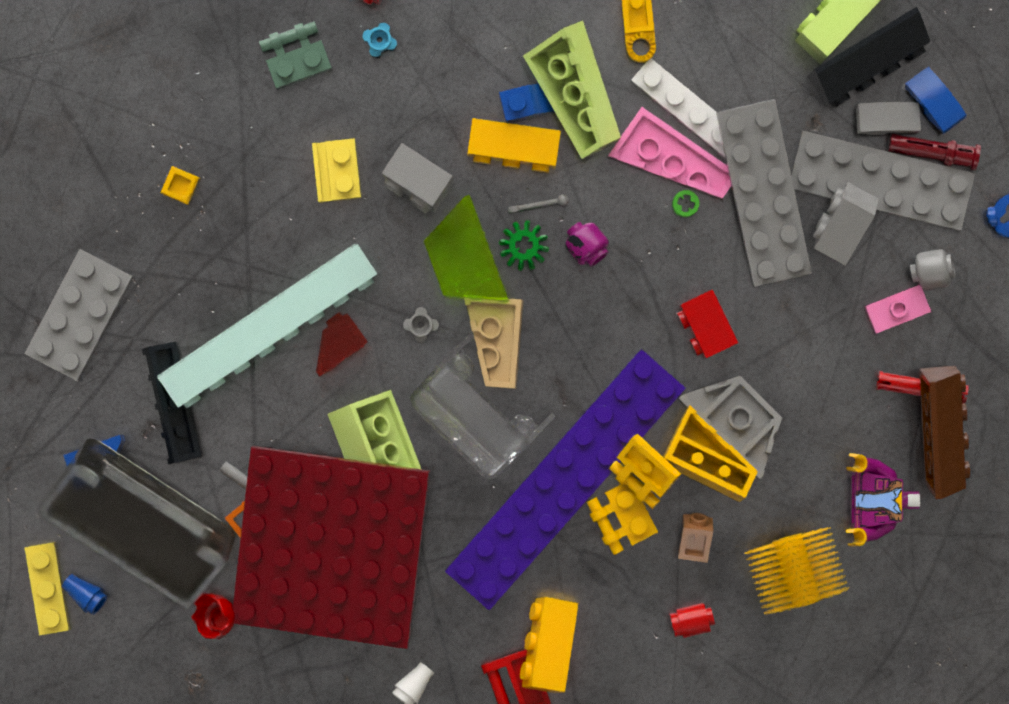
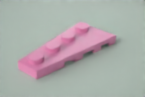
[608,107,731,199]

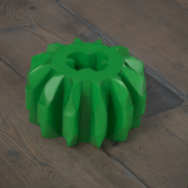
[499,220,549,271]

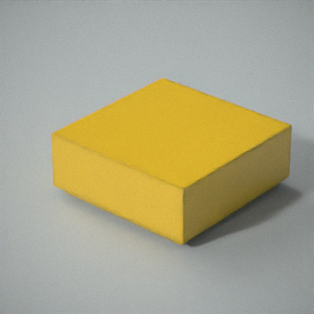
[160,166,200,205]

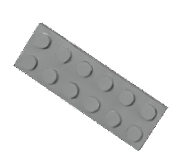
[716,99,812,287]
[791,131,975,231]

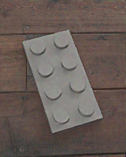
[24,249,133,381]

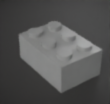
[382,143,454,214]

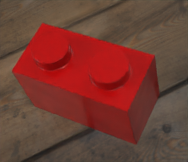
[677,289,738,359]

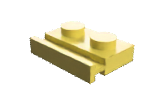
[312,138,361,203]

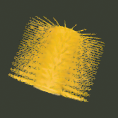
[745,527,849,615]

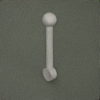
[508,194,569,213]

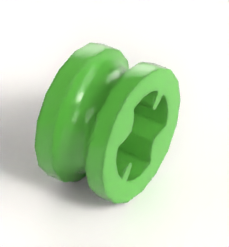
[672,190,699,217]

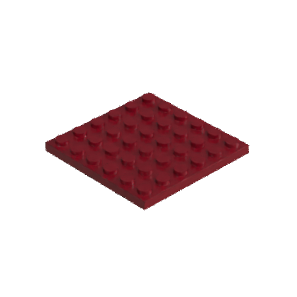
[233,446,430,649]

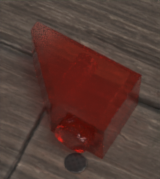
[316,312,369,377]

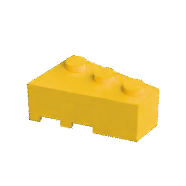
[663,405,758,502]

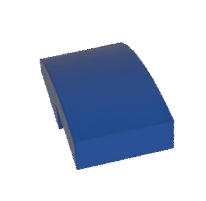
[905,66,967,134]

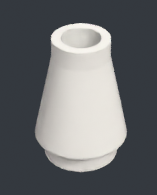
[392,662,434,704]

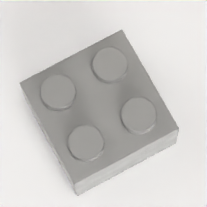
[813,182,879,266]

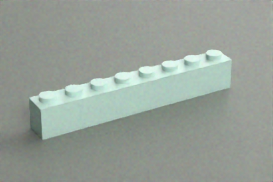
[157,244,377,408]

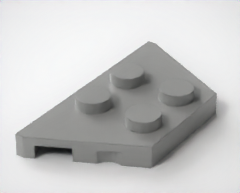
[678,376,782,479]

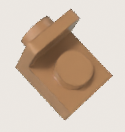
[678,513,713,563]

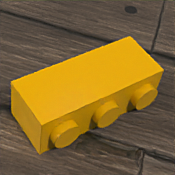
[467,118,561,173]
[520,597,579,693]

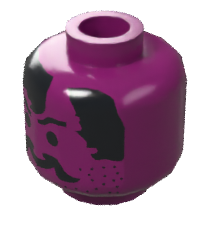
[565,222,609,267]

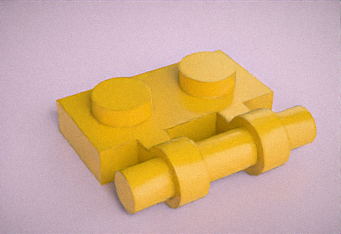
[609,434,681,509]
[586,484,658,555]

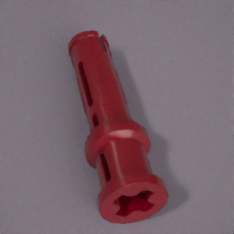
[888,133,981,171]

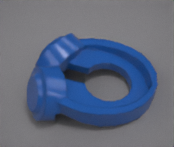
[986,194,1009,238]

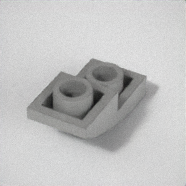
[856,102,921,136]

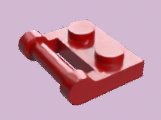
[481,649,551,704]

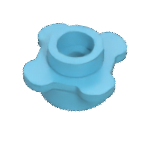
[363,23,397,57]

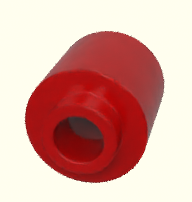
[670,603,715,638]

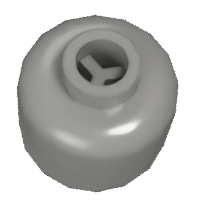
[910,249,956,290]

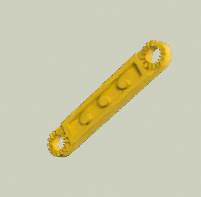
[621,0,656,63]

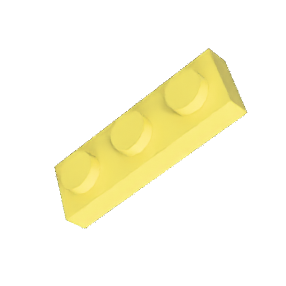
[24,542,71,636]

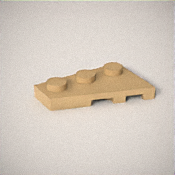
[463,295,523,389]

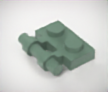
[259,21,332,89]

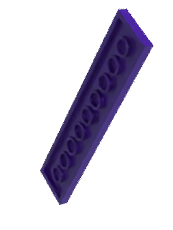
[445,349,686,610]

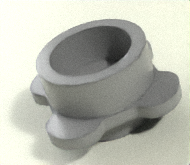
[403,307,439,343]

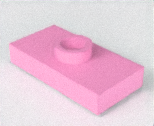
[864,285,931,334]

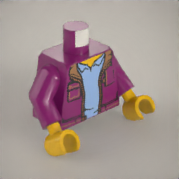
[846,453,920,547]

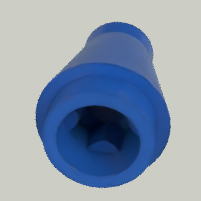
[62,574,107,615]

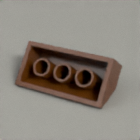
[919,366,970,500]

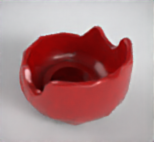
[191,593,235,639]

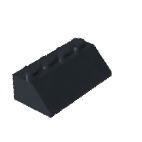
[808,7,931,107]

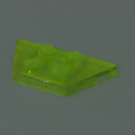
[424,195,509,303]

